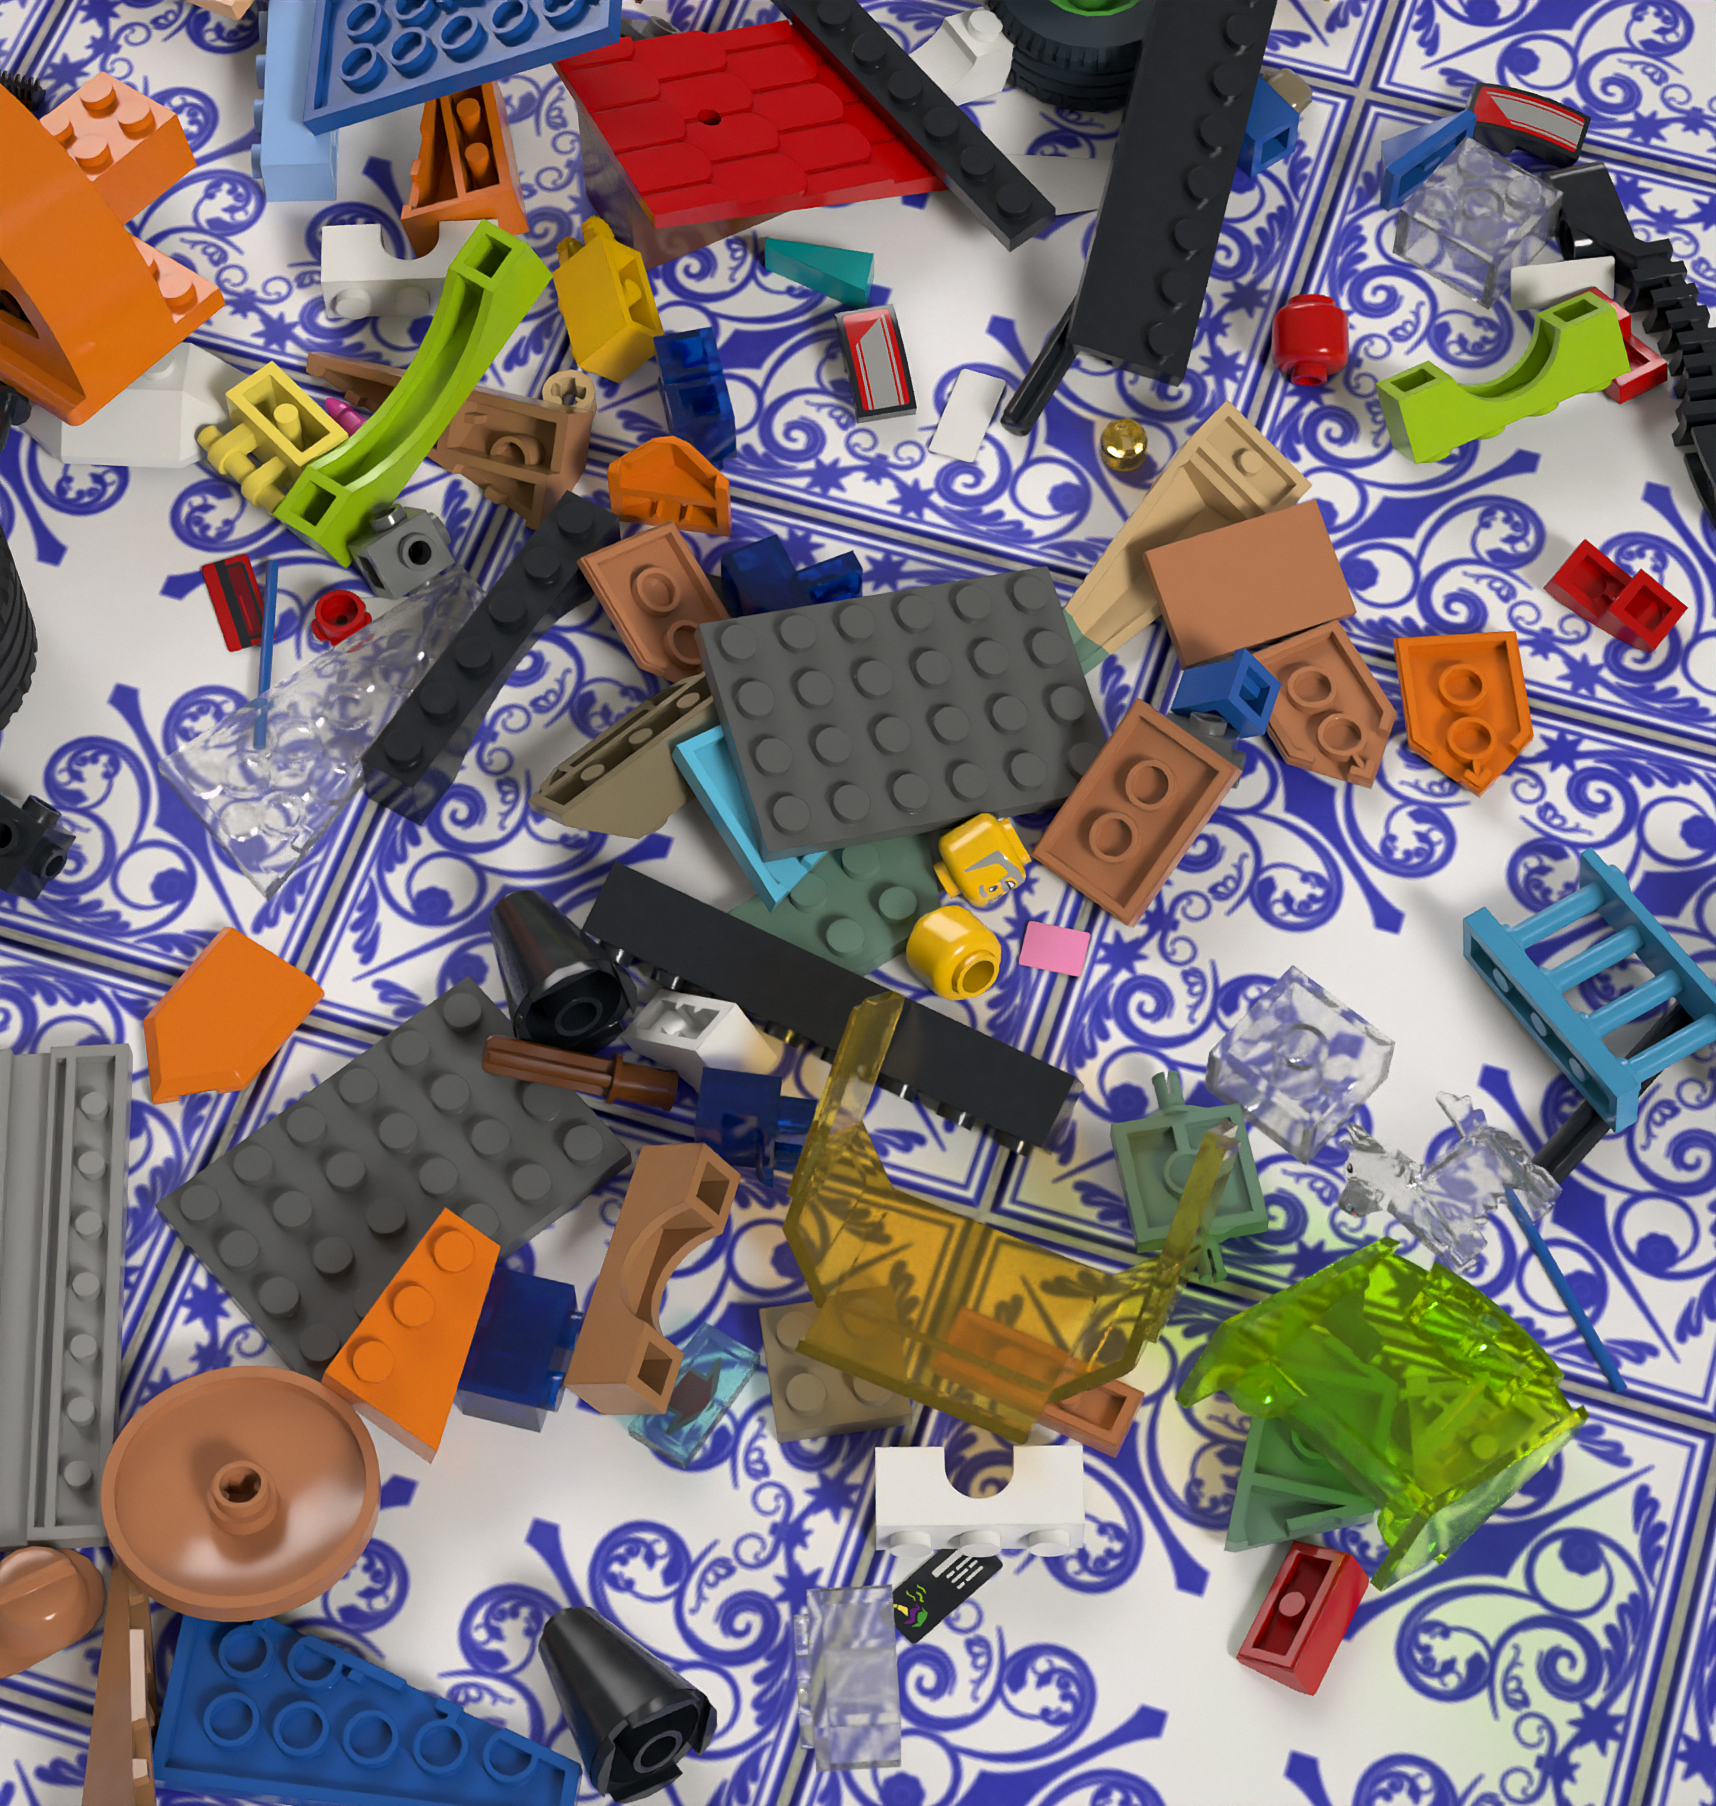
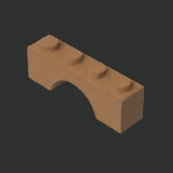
[563,1143,741,1415]

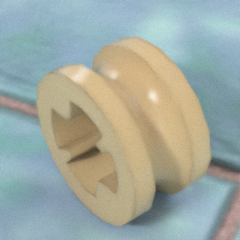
[542,370,597,419]

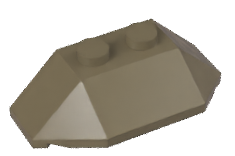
[528,667,721,840]

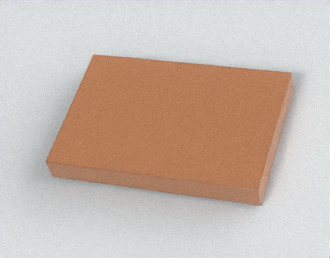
[1142,499,1357,671]
[1030,698,1243,928]

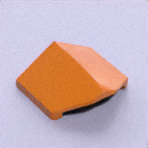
[607,435,732,537]

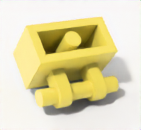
[197,361,348,518]

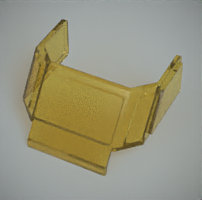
[782,991,1241,1445]

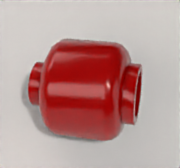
[1271,294,1350,387]

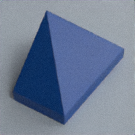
[1380,109,1477,212]

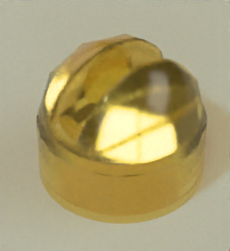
[1099,418,1148,471]

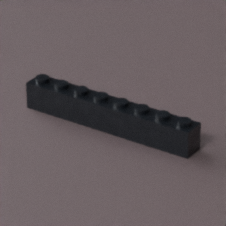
[581,861,1084,1159]

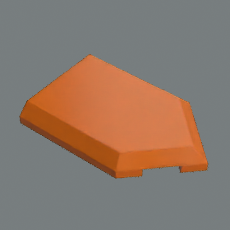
[1393,631,1534,798]
[143,927,325,1105]

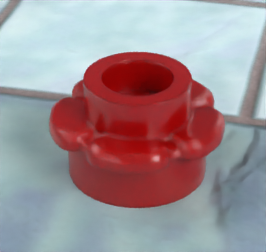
[311,590,372,648]

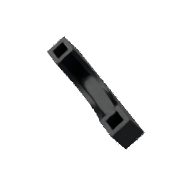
[360,490,621,826]

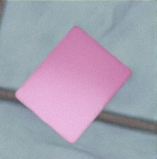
[1019,921,1091,977]

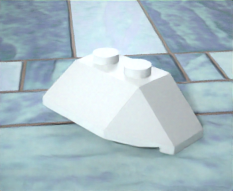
[17,342,249,469]

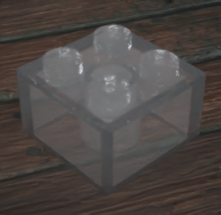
[1392,136,1563,310]
[1204,965,1396,1166]
[793,1584,901,1772]

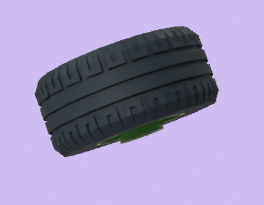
[984,0,1152,112]

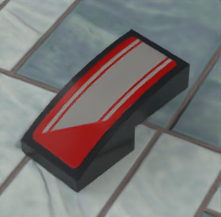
[1465,82,1591,168]
[834,304,917,424]

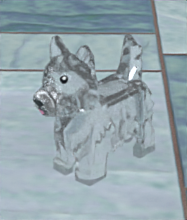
[1337,1091,1563,1281]

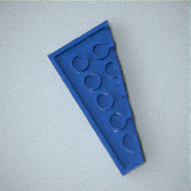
[303,0,622,136]
[153,1614,583,1806]

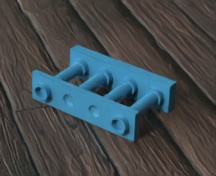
[1463,847,1716,1134]

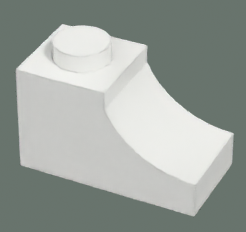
[909,4,1016,106]
[621,989,778,1105]

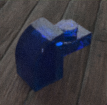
[720,534,863,618]

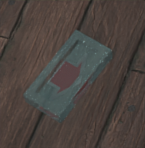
[628,1321,761,1470]

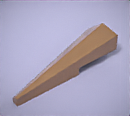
[306,351,594,530]
[81,1556,159,1806]

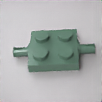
[1110,1070,1269,1284]

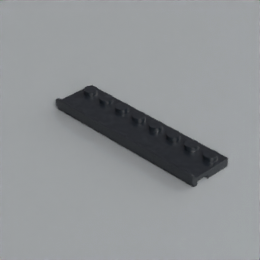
[1064,0,1277,387]

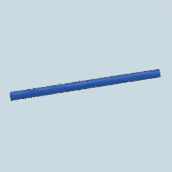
[254,560,279,753]
[1500,1185,1627,1393]

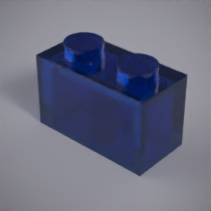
[457,1267,586,1433]

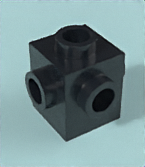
[0,794,76,900]

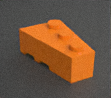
[400,80,530,259]
[321,1207,501,1464]

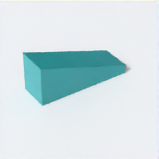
[764,238,874,310]

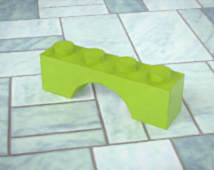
[1375,291,1631,465]

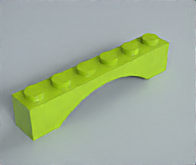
[273,218,554,569]

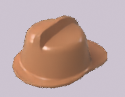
[0,1546,106,1679]

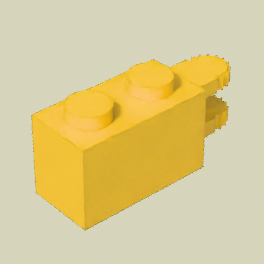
[552,215,667,384]

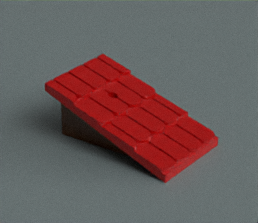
[551,20,950,271]

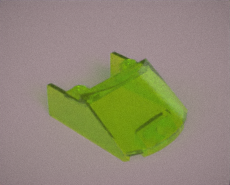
[1175,1236,1589,1592]

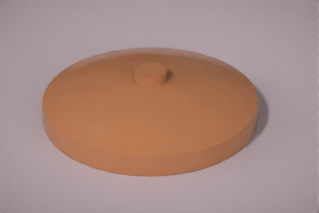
[100,1366,381,1622]

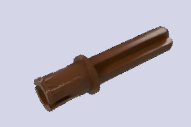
[481,1034,679,1112]

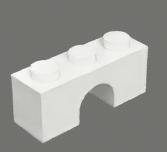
[321,219,499,319]
[875,1445,1085,1558]

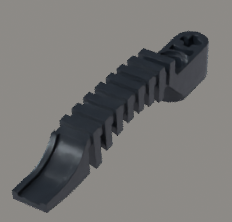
[1540,161,1716,529]

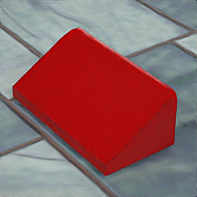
[1236,1540,1369,1696]

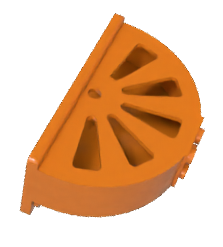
[0,71,226,426]

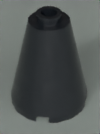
[488,890,638,1055]
[538,1607,717,1804]

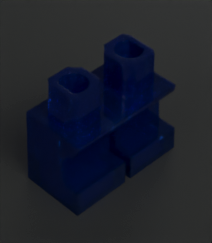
[653,326,737,471]
[695,1067,817,1188]

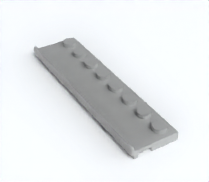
[0,1043,133,1552]

